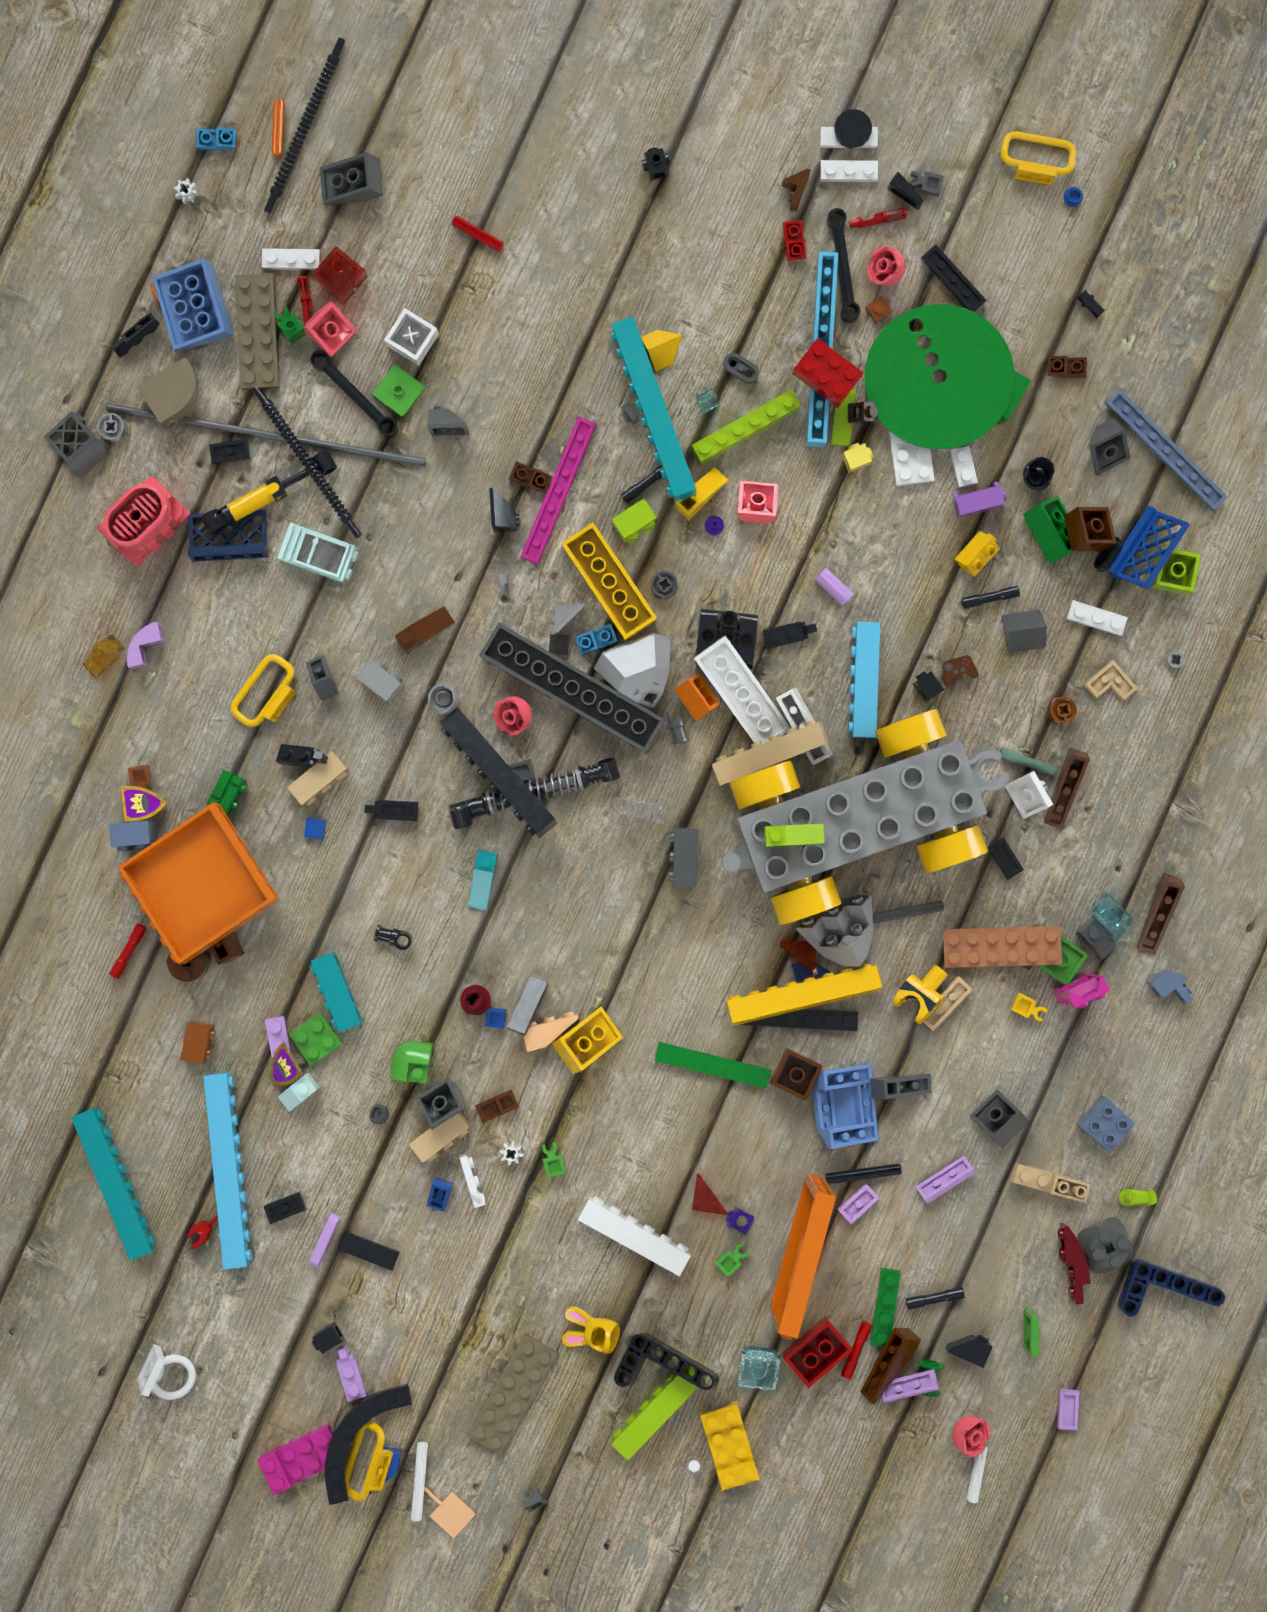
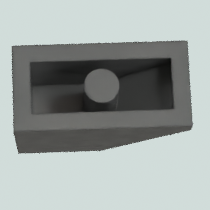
[306,655,339,701]
[1076,919,1116,960]

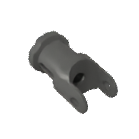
[666,709,689,745]

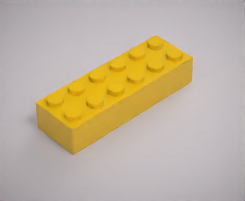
[561,523,657,642]

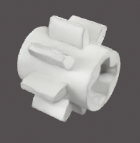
[174,178,199,204]
[499,1140,523,1166]

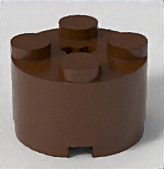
[166,950,210,982]

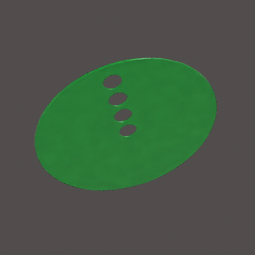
[864,304,1015,449]

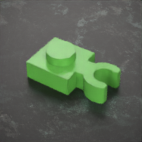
[542,1141,566,1178]
[715,1242,750,1277]

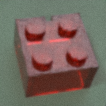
[311,246,368,305]

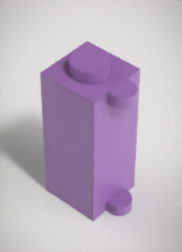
[952,481,1006,518]

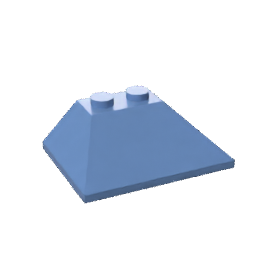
[812,1064,879,1149]

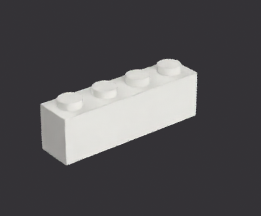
[776,687,832,765]

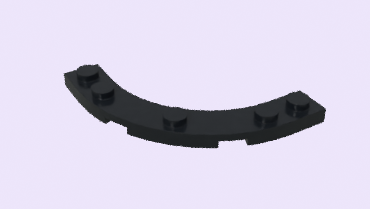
[324,1384,412,1505]

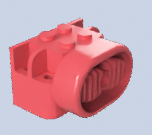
[97,476,191,567]

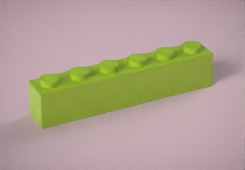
[691,389,801,466]
[611,1356,709,1461]

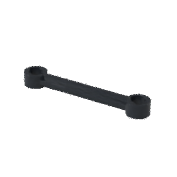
[827,208,860,323]
[310,350,398,438]

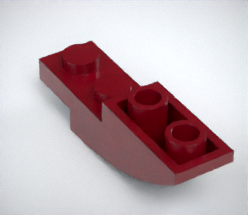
[1058,1223,1090,1304]

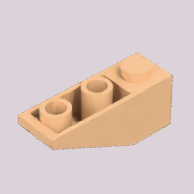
[523,1011,579,1052]

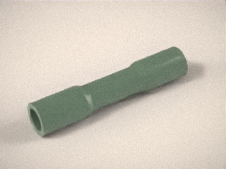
[1000,747,1057,777]

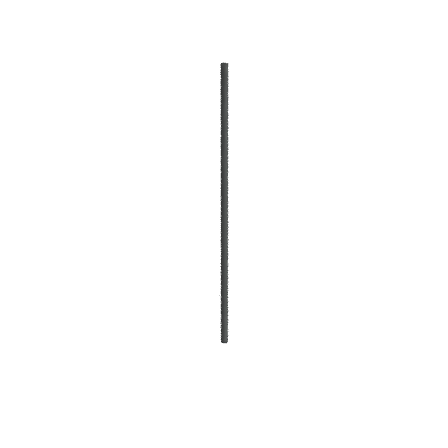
[106,403,426,466]

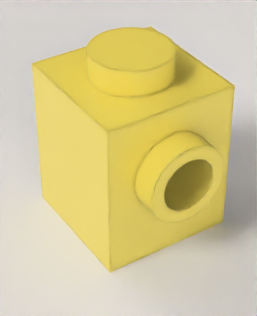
[842,443,873,473]

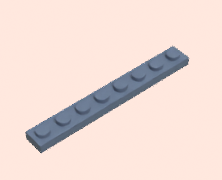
[1105,389,1228,511]

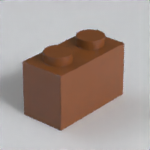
[180,1020,216,1064]

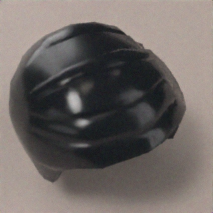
[1023,457,1055,491]

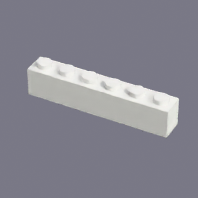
[578,1196,691,1276]

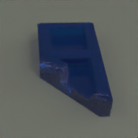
[792,959,831,983]

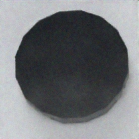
[834,109,872,149]

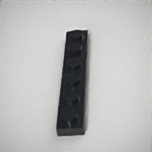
[742,1009,858,1031]

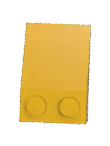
[551,1007,623,1074]

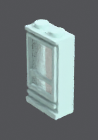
[277,522,359,584]

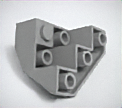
[594,632,670,708]
[796,894,873,967]

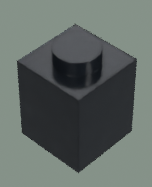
[913,671,944,702]
[312,1321,345,1354]

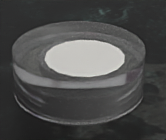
[684,1457,703,1479]

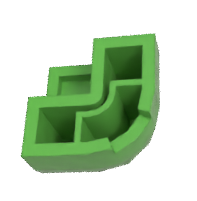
[389,1041,434,1084]

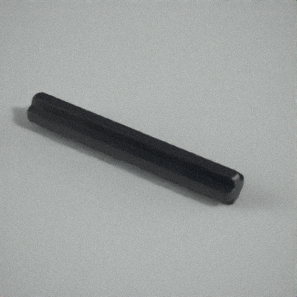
[825,1164,902,1184]

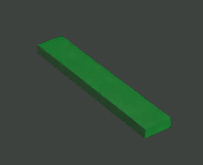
[654,1042,771,1088]

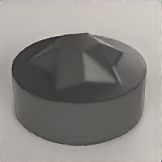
[369,1104,389,1124]

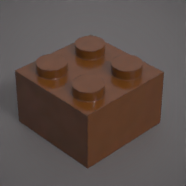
[1064,507,1116,551]
[770,1047,823,1101]

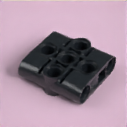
[695,609,758,670]

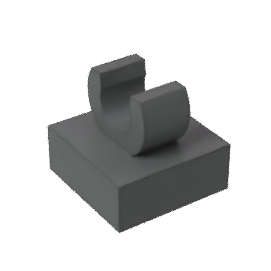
[522,1486,548,1512]

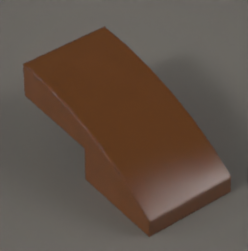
[474,1090,519,1123]

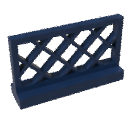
[188,510,268,562]

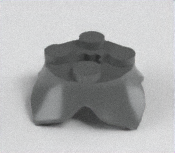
[1078,1217,1134,1273]

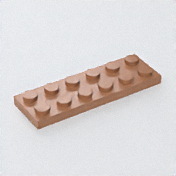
[943,926,1062,968]

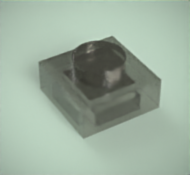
[549,634,569,655]

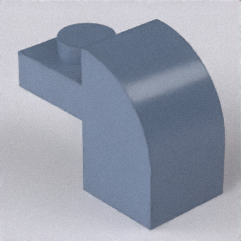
[1146,971,1193,1004]

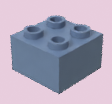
[109,820,158,851]
[1076,1095,1135,1152]

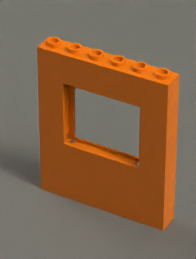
[770,1173,836,1340]

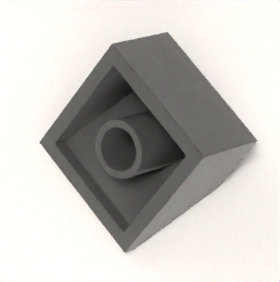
[416,1077,465,1130]
[970,1090,1029,1149]

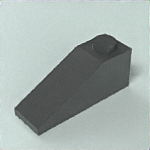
[870,1074,932,1099]

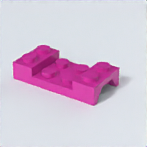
[1052,972,1110,1009]
[257,1423,333,1496]

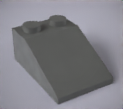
[320,152,383,205]

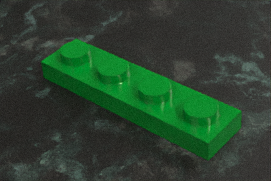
[870,1267,901,1348]

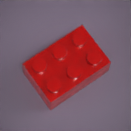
[792,338,864,408]
[782,1316,853,1388]

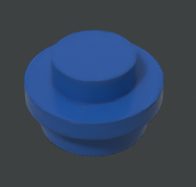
[1064,187,1083,207]

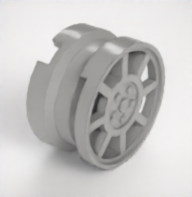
[97,413,128,443]

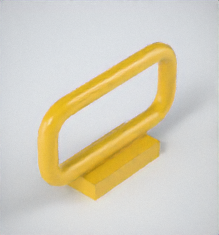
[1000,131,1077,185]
[230,654,297,727]
[345,1421,393,1502]

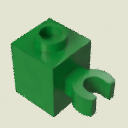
[274,306,306,345]

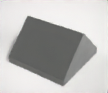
[1001,609,1047,653]

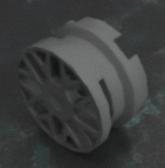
[651,571,678,599]

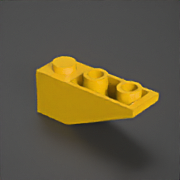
[674,467,729,521]

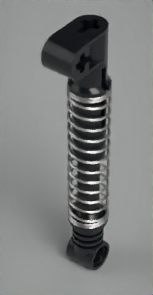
[449,757,620,829]

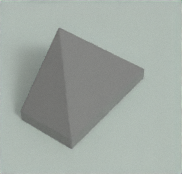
[554,603,585,635]

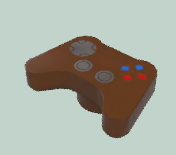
[942,655,979,686]

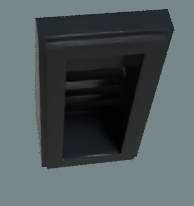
[888,172,923,210]

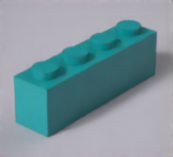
[310,951,363,1033]

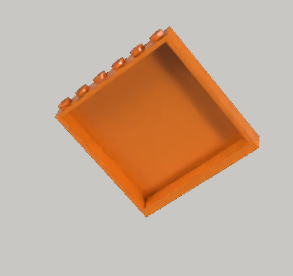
[118,802,280,965]

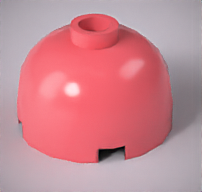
[867,246,906,286]
[493,696,532,736]
[952,1415,990,1457]

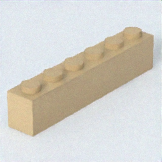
[712,719,829,786]

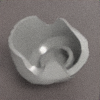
[428,684,460,715]

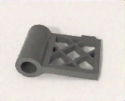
[44,411,110,478]

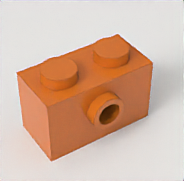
[675,673,720,721]

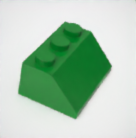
[1023,496,1075,564]

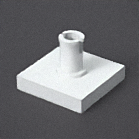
[1005,771,1053,819]

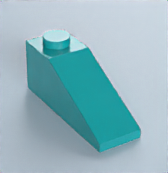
[468,850,498,910]

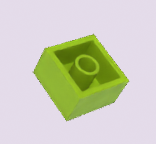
[612,499,657,545]
[1151,547,1201,595]

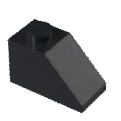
[945,1334,993,1368]

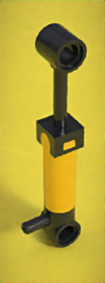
[201,450,337,535]

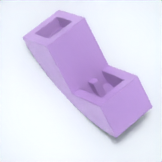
[127,622,165,669]

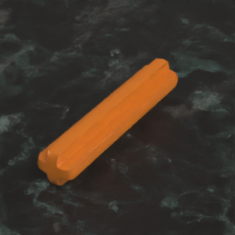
[272,99,285,157]

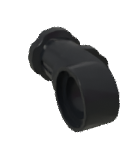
[374,925,412,950]

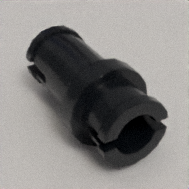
[1077,289,1105,319]

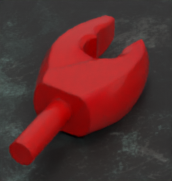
[187,1214,218,1250]

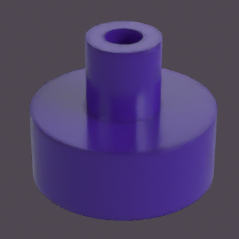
[705,516,724,536]

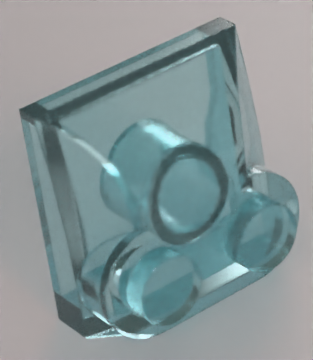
[1090,891,1133,940]
[738,1346,781,1391]

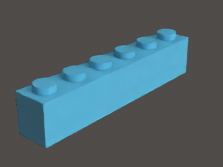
[848,622,880,739]

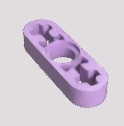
[309,1212,340,1268]

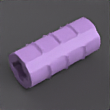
[815,568,854,606]

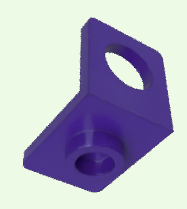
[725,1207,754,1234]

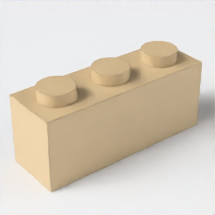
[287,751,349,806]
[409,1112,470,1163]

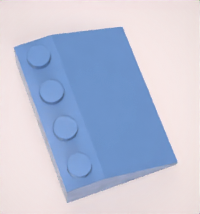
[152,258,234,351]

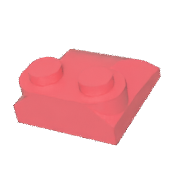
[304,302,357,357]
[737,481,778,524]

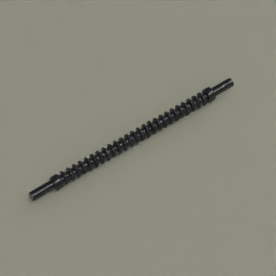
[264,37,345,214]
[252,387,362,539]

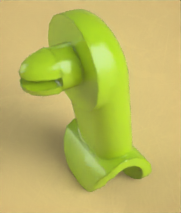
[1119,1189,1157,1207]

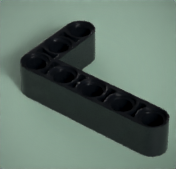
[614,1333,719,1390]

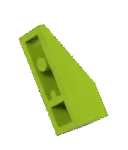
[764,824,825,847]

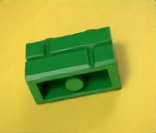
[207,770,247,815]

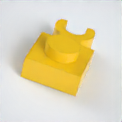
[1010,992,1047,1022]

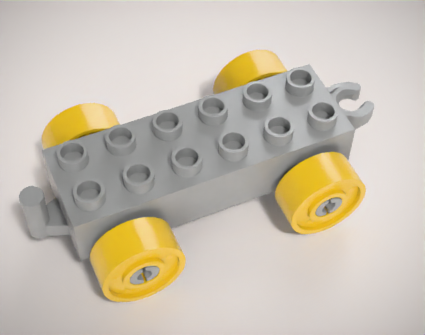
[721,709,1009,925]

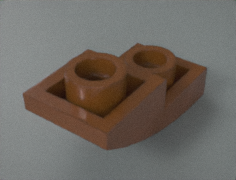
[1047,356,1087,378]
[508,461,552,494]

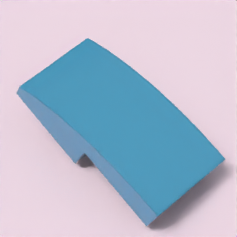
[196,127,236,150]
[575,624,620,655]

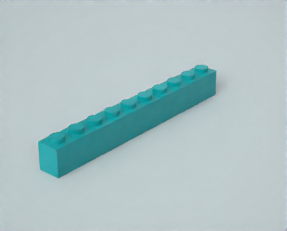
[610,316,696,502]

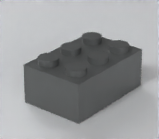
[669,828,698,887]

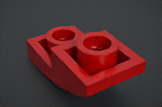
[783,220,807,261]

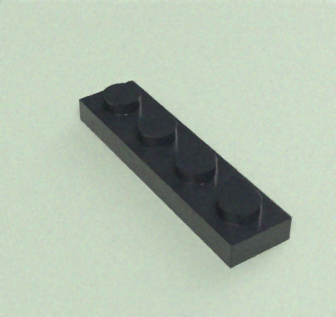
[921,244,987,312]

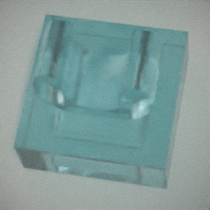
[695,388,719,414]

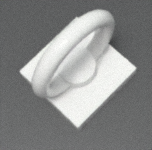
[137,1344,196,1400]

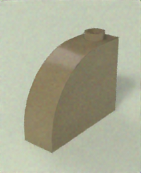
[136,357,199,429]

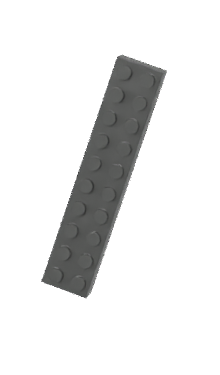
[479,622,665,754]

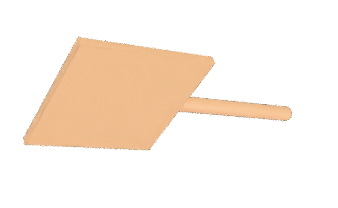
[413,1479,476,1539]

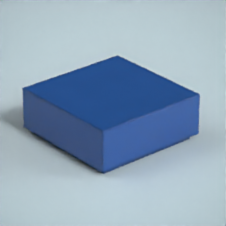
[304,818,326,839]
[485,1007,507,1029]

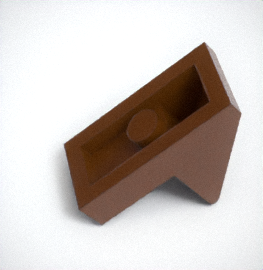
[782,169,811,211]

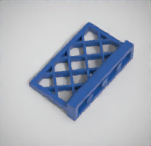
[1108,506,1190,590]

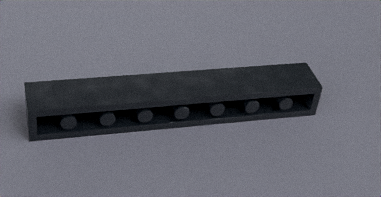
[440,707,557,839]

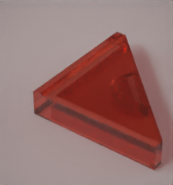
[779,941,817,976]
[692,1174,727,1215]

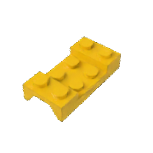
[700,1400,759,1491]

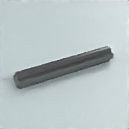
[873,901,944,924]

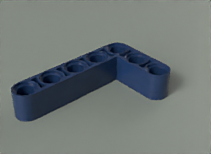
[1118,1259,1225,1317]

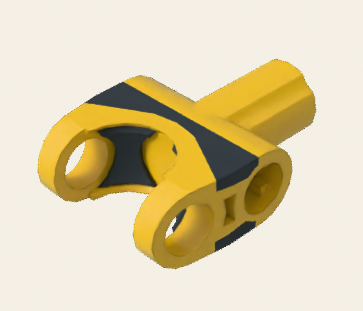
[893,964,948,1024]

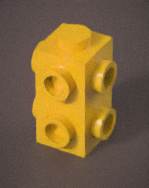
[955,531,1000,577]

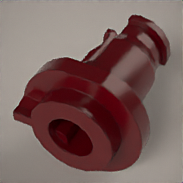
[460,985,491,1015]

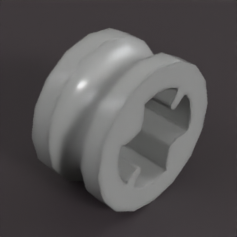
[1166,651,1185,669]

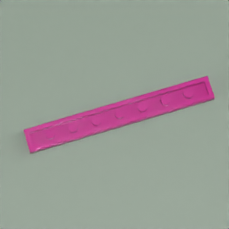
[520,416,596,565]

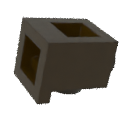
[848,401,878,424]

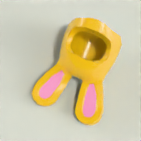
[562,1306,620,1354]

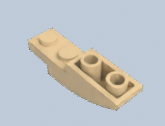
[1010,1163,1091,1203]

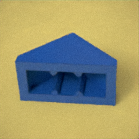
[426,1177,454,1212]

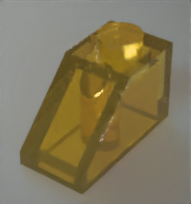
[83,635,125,678]

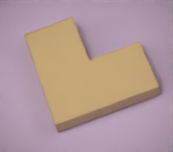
[1083,660,1138,701]

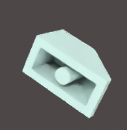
[278,1073,320,1112]

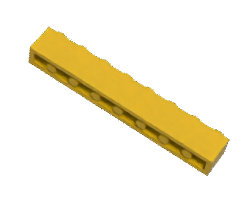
[726,964,882,1026]

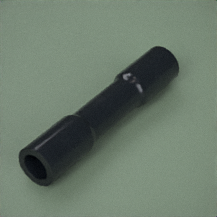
[621,465,662,504]
[961,585,1020,609]
[905,1287,965,1310]

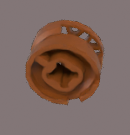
[1048,697,1077,723]

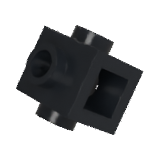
[642,147,670,181]

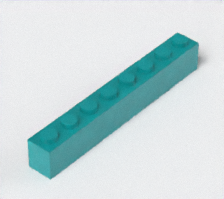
[71,1106,156,1261]

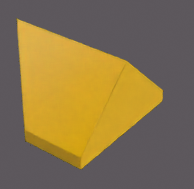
[641,330,683,373]

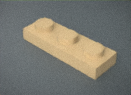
[923,976,973,1031]

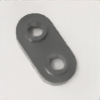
[723,353,759,384]

